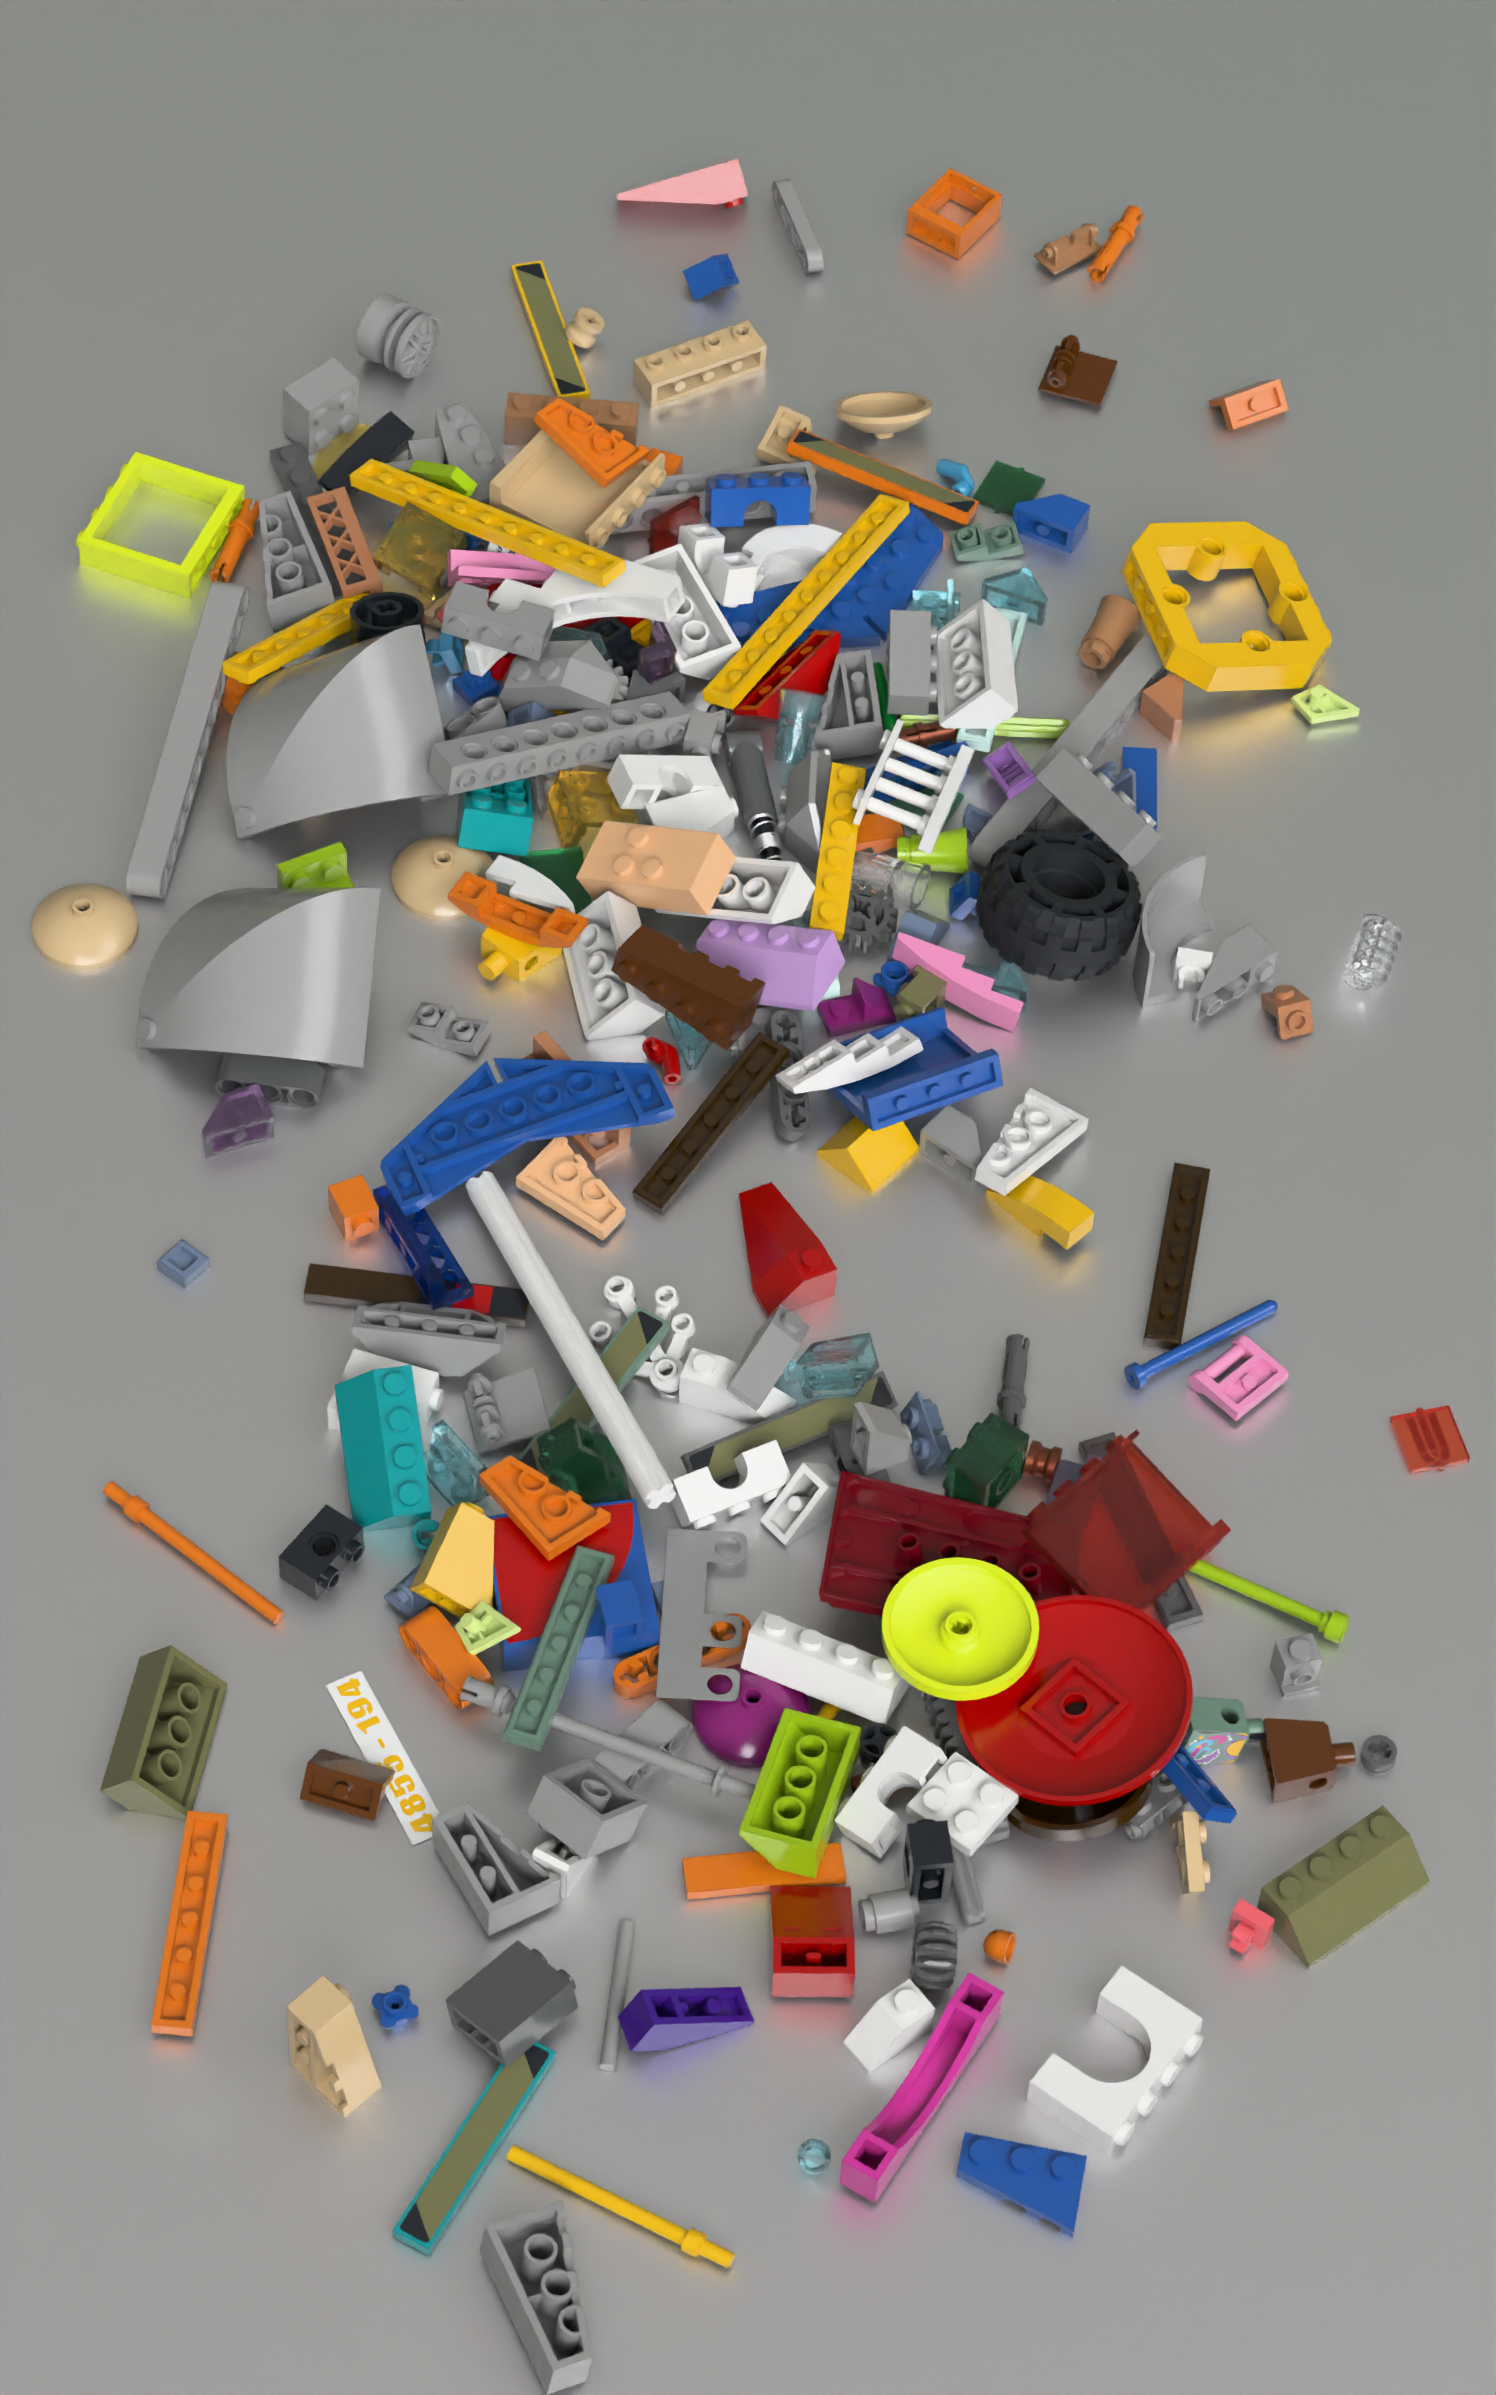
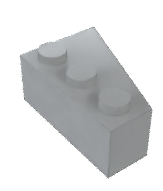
[886,610,937,716]
[432,1802,561,1937]

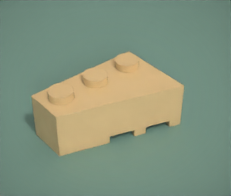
[286,1975,382,2118]

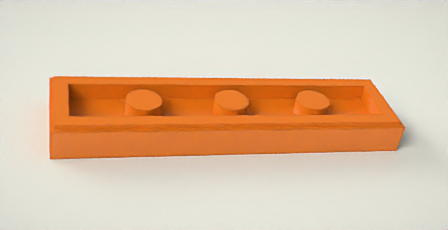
[682,1843,846,1900]

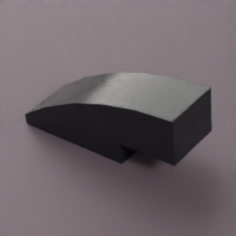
[318,411,415,499]

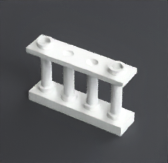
[851,719,975,854]

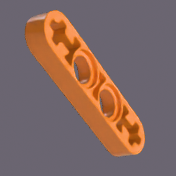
[613,1613,751,1699]

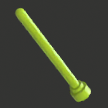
[1176,1552,1350,1644]

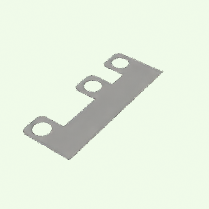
[656,1528,747,1702]

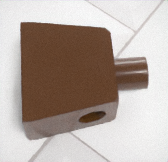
[1260,1718,1356,1803]

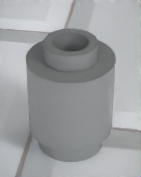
[858,1888,920,1935]

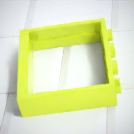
[76,452,245,599]

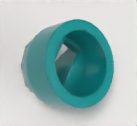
[412,1519,440,1550]

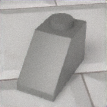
[919,1105,982,1190]
[850,1401,912,1476]

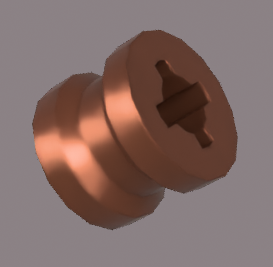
[1023,1440,1063,1484]

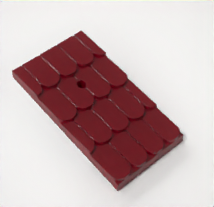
[819,1471,1083,1616]

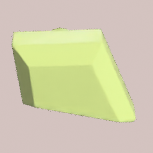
[1291,684,1360,724]
[454,1601,521,1655]

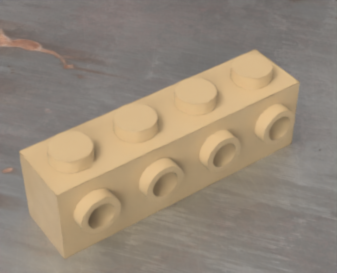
[633,320,767,408]

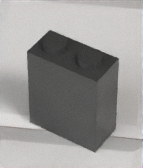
[445,1940,578,2067]

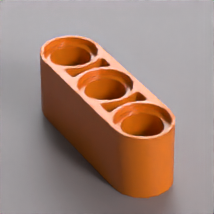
[398,1606,495,1710]

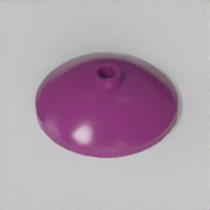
[693,1663,811,1768]

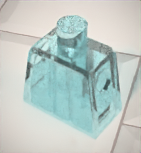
[783,1333,879,1399]

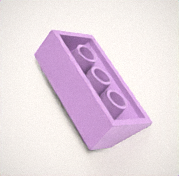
[696,918,846,1011]

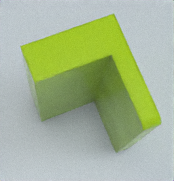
[409,460,478,498]

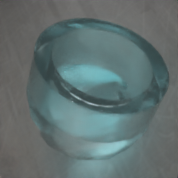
[797,2139,831,2175]

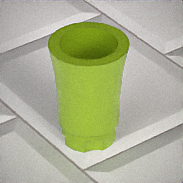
[897,826,968,875]

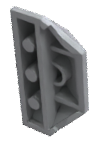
[496,640,619,711]
[778,748,831,874]
[351,1301,507,1377]

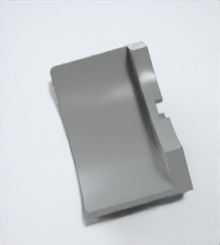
[1133,852,1212,1009]

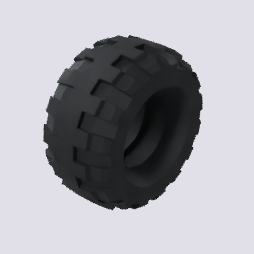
[975,829,1143,981]

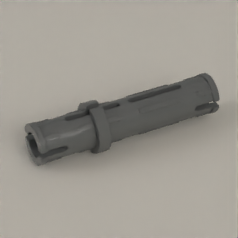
[996,1334,1030,1438]

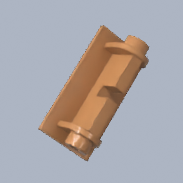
[1034,223,1102,275]

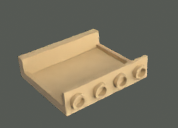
[489,430,666,548]

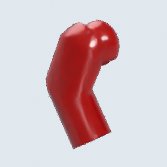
[642,1037,681,1085]

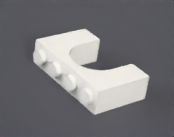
[1026,1966,1203,2155]

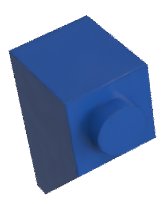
[1012,494,1090,553]

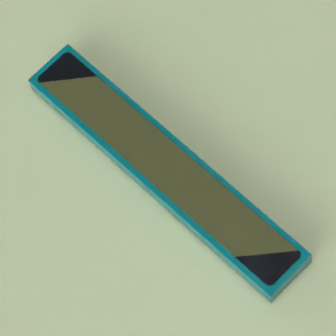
[393,2042,556,2256]

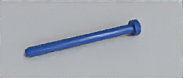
[1124,1300,1278,1390]

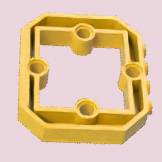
[1121,521,1332,692]

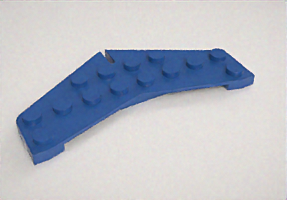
[715,503,944,652]
[380,1058,676,1218]

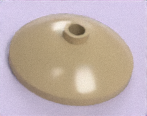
[834,391,932,439]
[391,835,493,920]
[31,883,138,970]

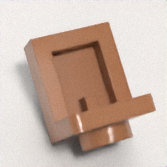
[1261,985,1313,1040]

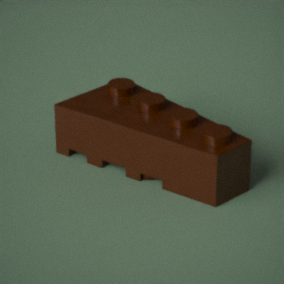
[611,924,766,1051]

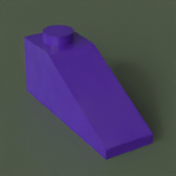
[618,1987,754,2052]

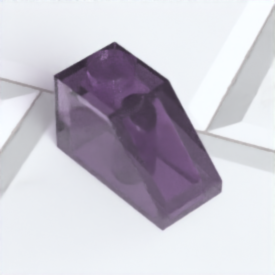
[202,1083,274,1158]

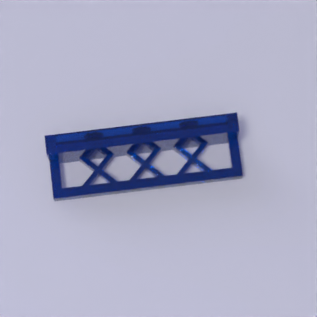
[373,1185,474,1311]

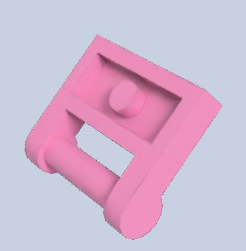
[1188,1335,1289,1421]

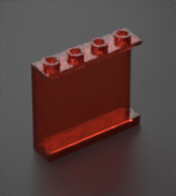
[1022,1429,1231,1611]

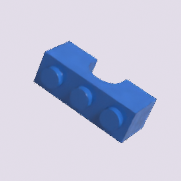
[705,472,811,527]

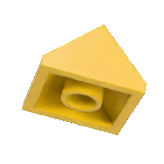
[817,1116,919,1194]

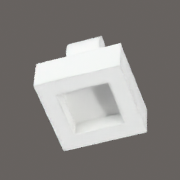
[1173,947,1213,991]

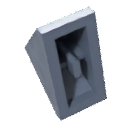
[887,910,950,962]

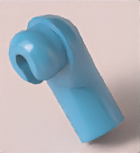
[936,458,975,496]

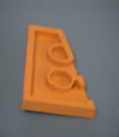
[533,398,650,489]
[479,1455,611,1561]

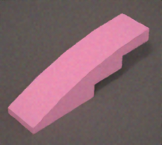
[892,932,1024,1033]

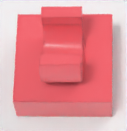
[1228,1899,1275,1955]

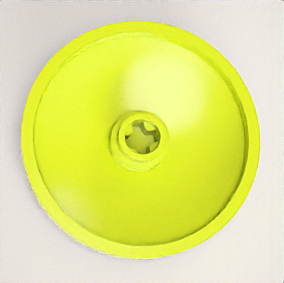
[881,1558,1039,1701]

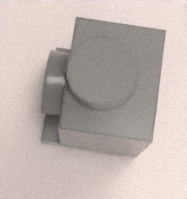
[683,709,726,761]
[1270,1633,1323,1698]

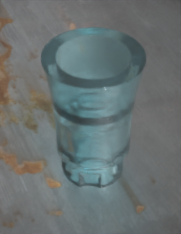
[774,688,826,764]

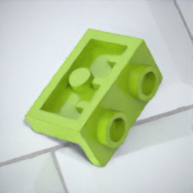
[276,841,355,888]

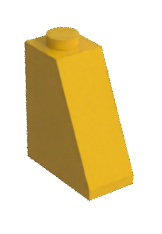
[410,1502,494,1619]

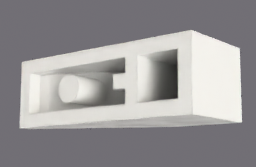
[678,1347,798,1425]

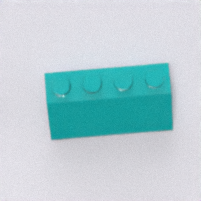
[334,1365,432,1532]

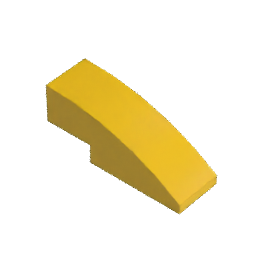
[986,1175,1095,1250]

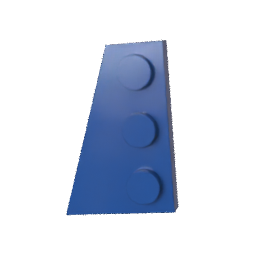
[956,2132,1087,2238]

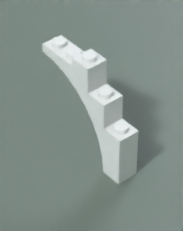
[464,559,685,677]

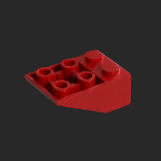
[770,1886,855,1997]

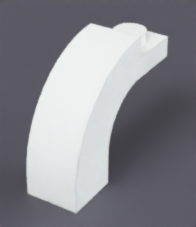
[742,523,843,592]

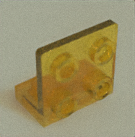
[546,770,639,850]

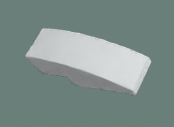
[485,855,575,914]

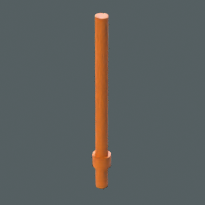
[103,1481,284,1624]

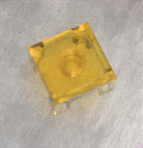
[373,501,467,601]

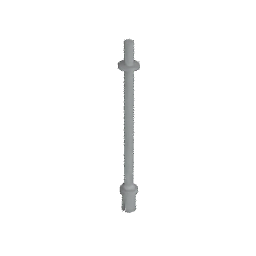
[460,1676,756,1800]

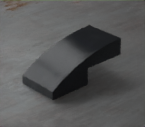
[583,617,654,680]

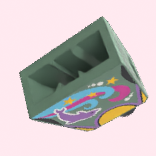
[1181,1697,1264,1767]

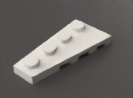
[975,1087,1089,1196]

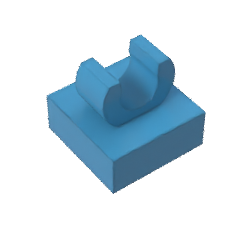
[426,627,465,674]

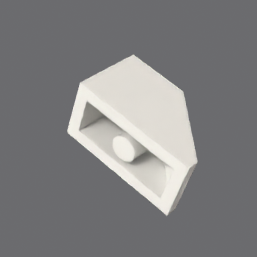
[760,1462,840,1546]
[843,1979,935,2075]

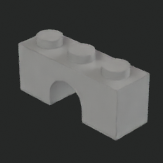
[441,581,555,661]

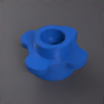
[873,961,913,997]
[372,1985,419,2029]

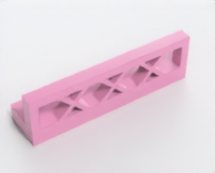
[447,549,556,588]

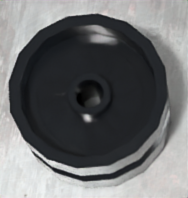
[350,592,426,648]

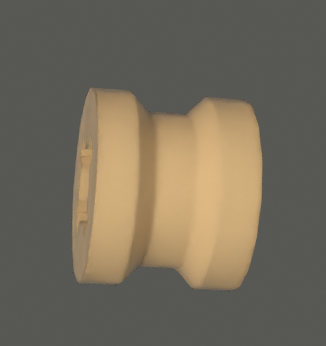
[565,307,605,348]

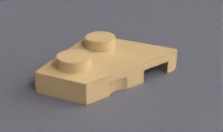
[755,405,817,476]
[1170,1811,1210,1894]

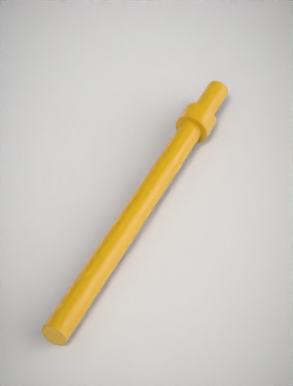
[507,2145,735,2269]

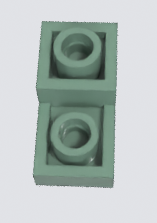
[949,521,1024,561]

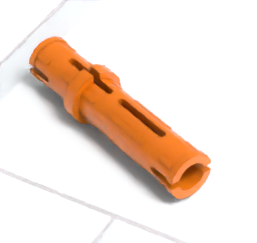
[1087,205,1144,282]
[209,498,260,583]

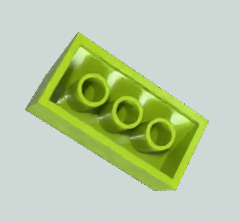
[739,1708,861,1879]

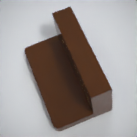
[300,1749,395,1821]

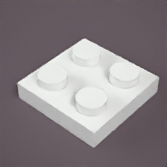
[906,1751,1019,1858]

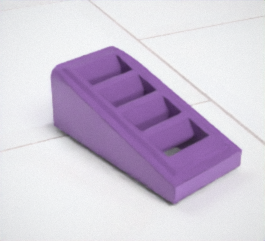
[982,741,1037,799]

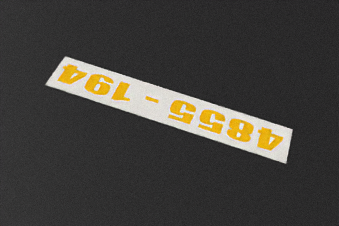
[326,1671,441,1846]

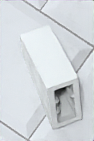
[644,785,739,840]
[327,1348,444,1430]

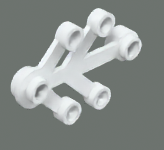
[589,1276,696,1393]

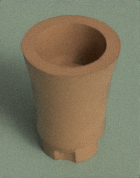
[1077,595,1143,670]

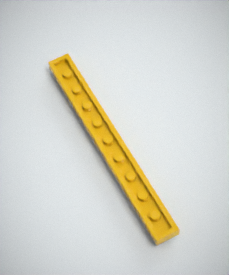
[349,458,626,588]
[703,494,910,710]

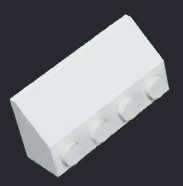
[632,544,741,680]
[933,599,1018,729]
[655,857,816,924]
[563,891,665,1041]
[741,1611,910,1724]

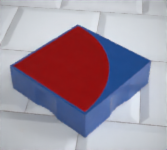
[486,1499,659,1672]

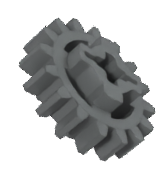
[837,883,898,953]

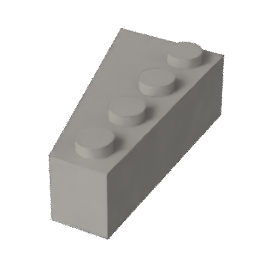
[259,491,335,632]
[479,2200,592,2395]

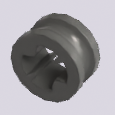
[1360,1735,1397,1774]

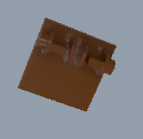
[1038,335,1118,406]

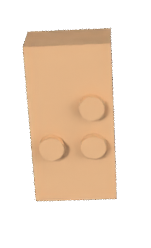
[576,821,736,916]

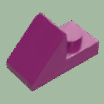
[817,978,896,1038]

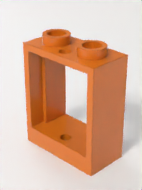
[906,168,1002,259]

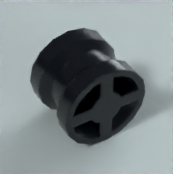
[858,1723,897,1770]

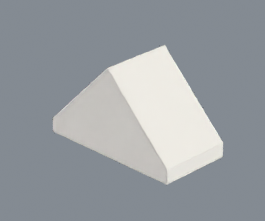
[532,1837,595,1900]

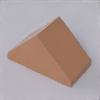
[1139,672,1184,743]

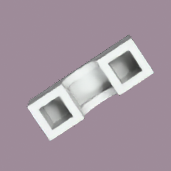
[677,523,758,608]
[607,754,724,809]
[671,1440,792,1530]
[834,1726,948,1859]

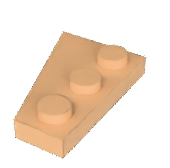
[516,1137,626,1241]

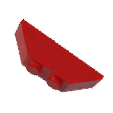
[733,630,841,725]

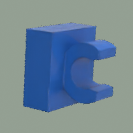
[453,670,500,707]
[949,870,981,921]

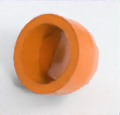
[983,1929,1016,1964]

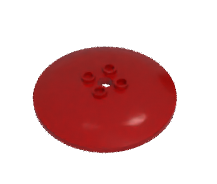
[955,1595,1193,1806]

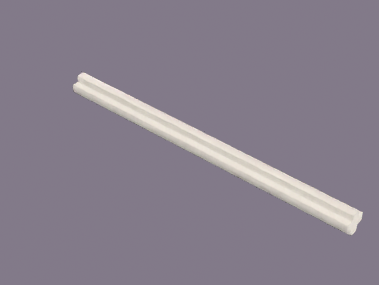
[465,1171,676,1509]

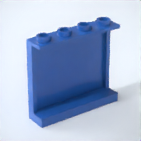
[813,1007,1003,1132]

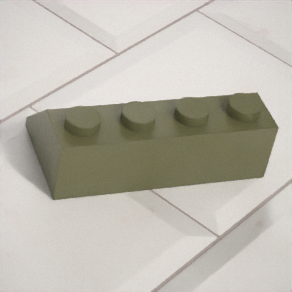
[100,1645,227,1820]
[1257,1805,1430,1968]

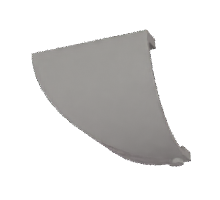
[226,624,448,839]
[135,887,381,1068]

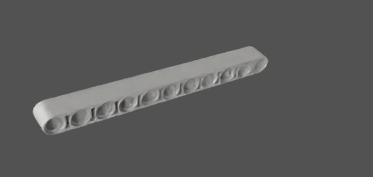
[126,581,249,898]
[968,632,1169,867]

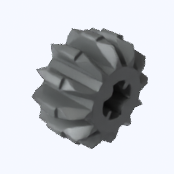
[911,1921,958,1990]

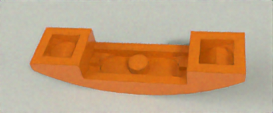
[447,871,588,948]

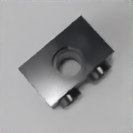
[279,1504,365,1601]
[902,1819,954,1905]

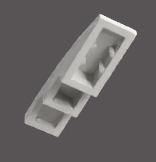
[775,1026,924,1094]

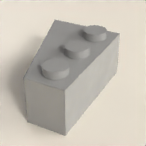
[814,649,884,760]

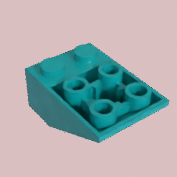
[457,779,534,857]

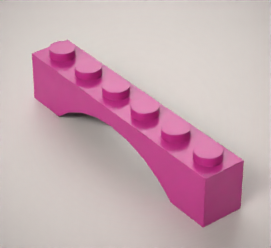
[839,1973,1004,2203]

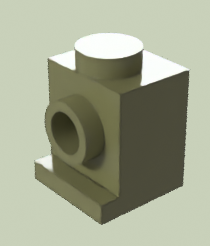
[893,965,947,1021]

